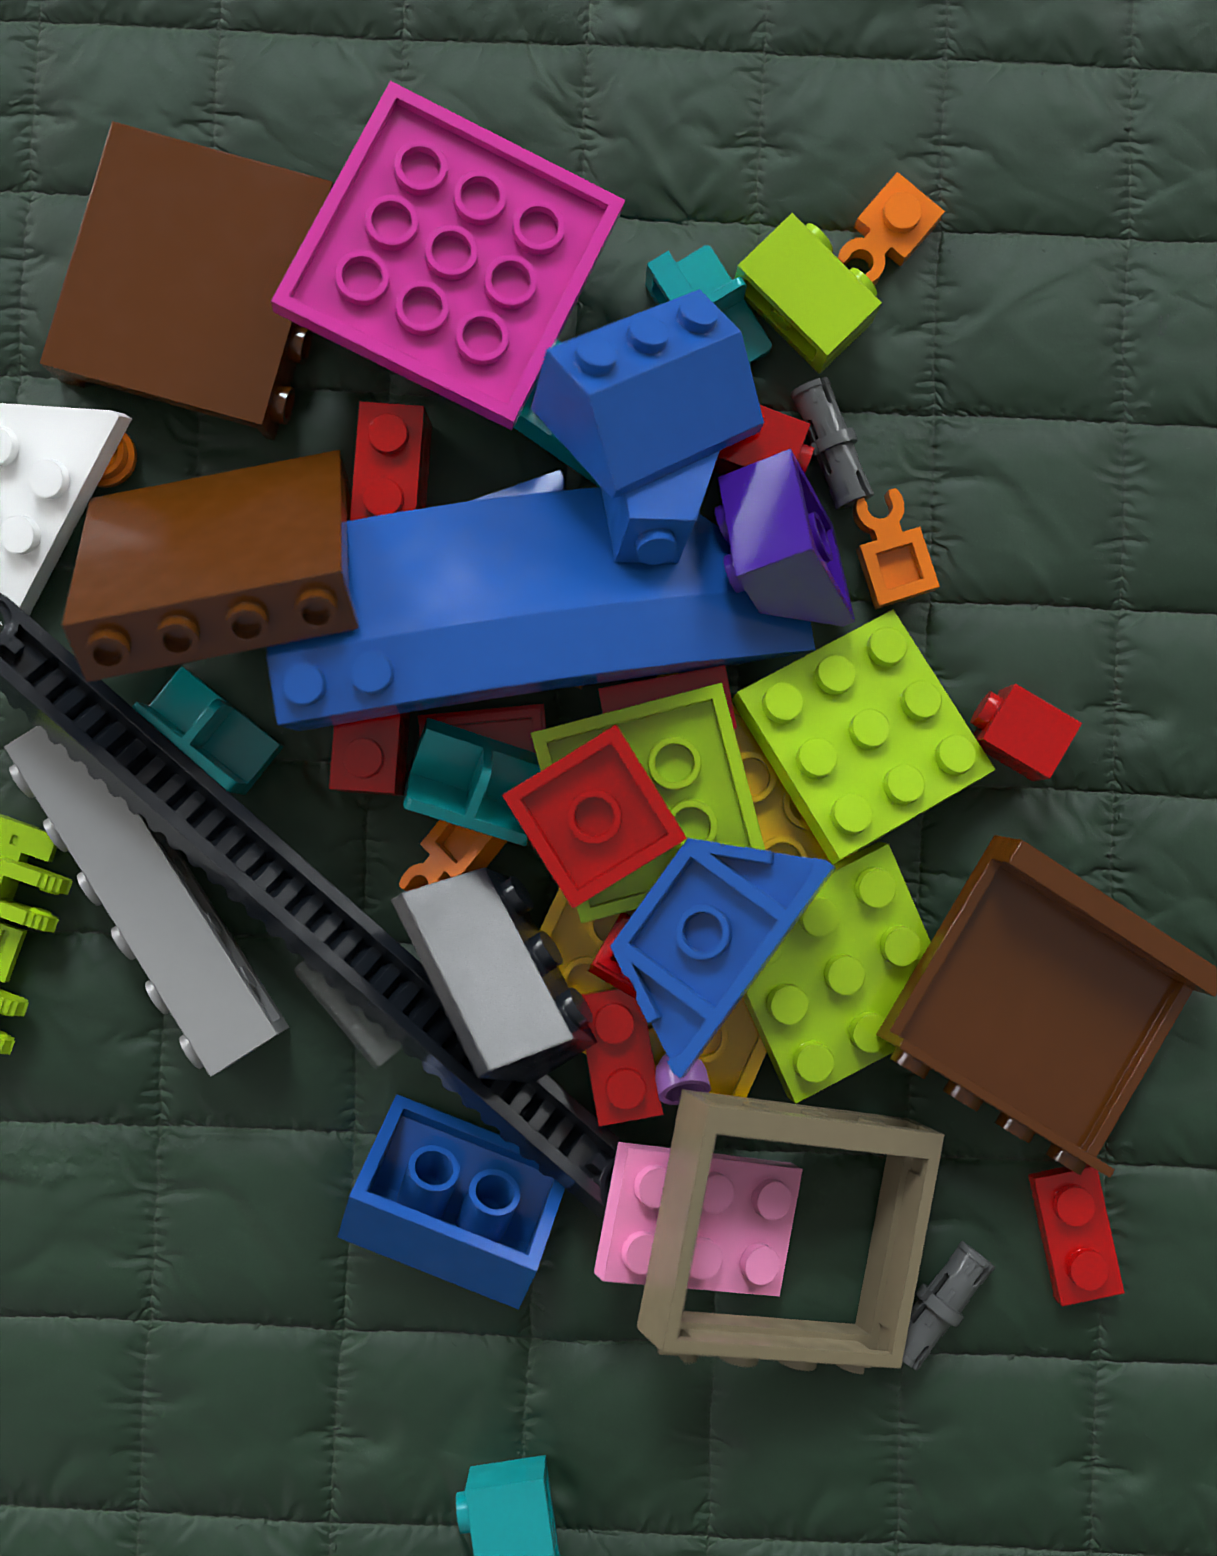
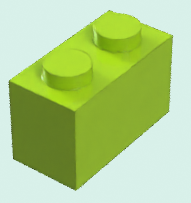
[735,213,882,374]

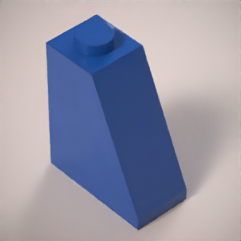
[600,451,719,565]

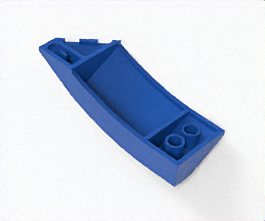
[267,487,816,731]

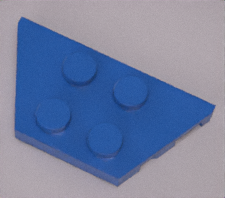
[610,838,836,1079]

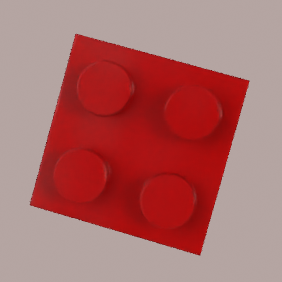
[502,724,687,909]

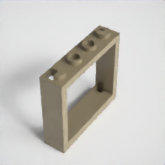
[637,1090,944,1374]

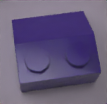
[715,448,855,626]

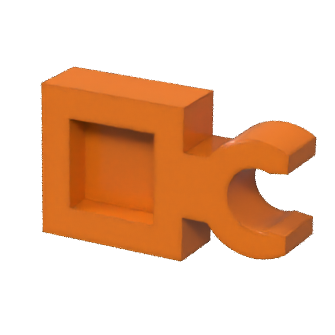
[837,172,945,286]
[853,488,940,609]
[399,820,507,891]

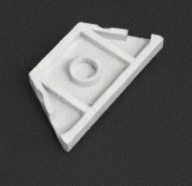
[0,403,132,625]

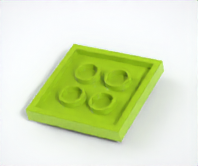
[732,610,996,865]
[531,683,765,923]
[743,842,931,1104]

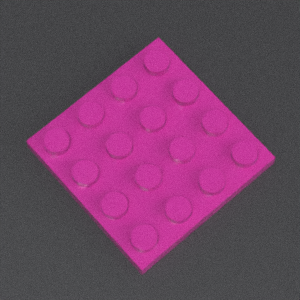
[271,81,625,430]

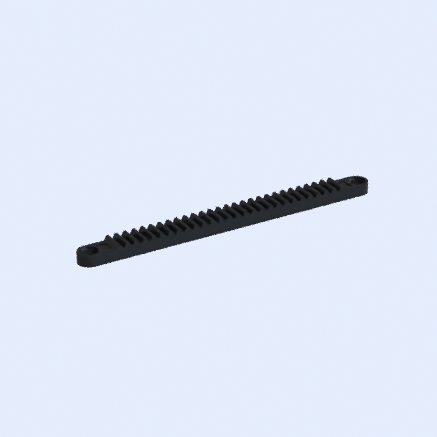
[0,593,623,1221]

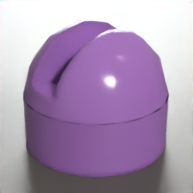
[655,1054,711,1105]

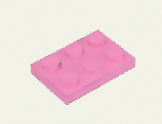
[594,1142,803,1297]

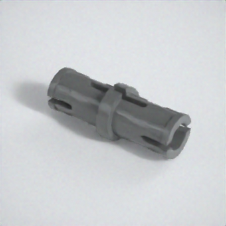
[791,377,874,511]
[902,1241,996,1371]

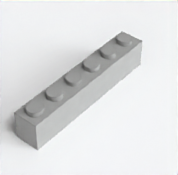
[4,726,290,1077]

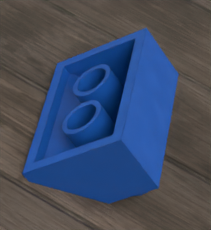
[531,289,764,499]
[337,1094,565,1310]

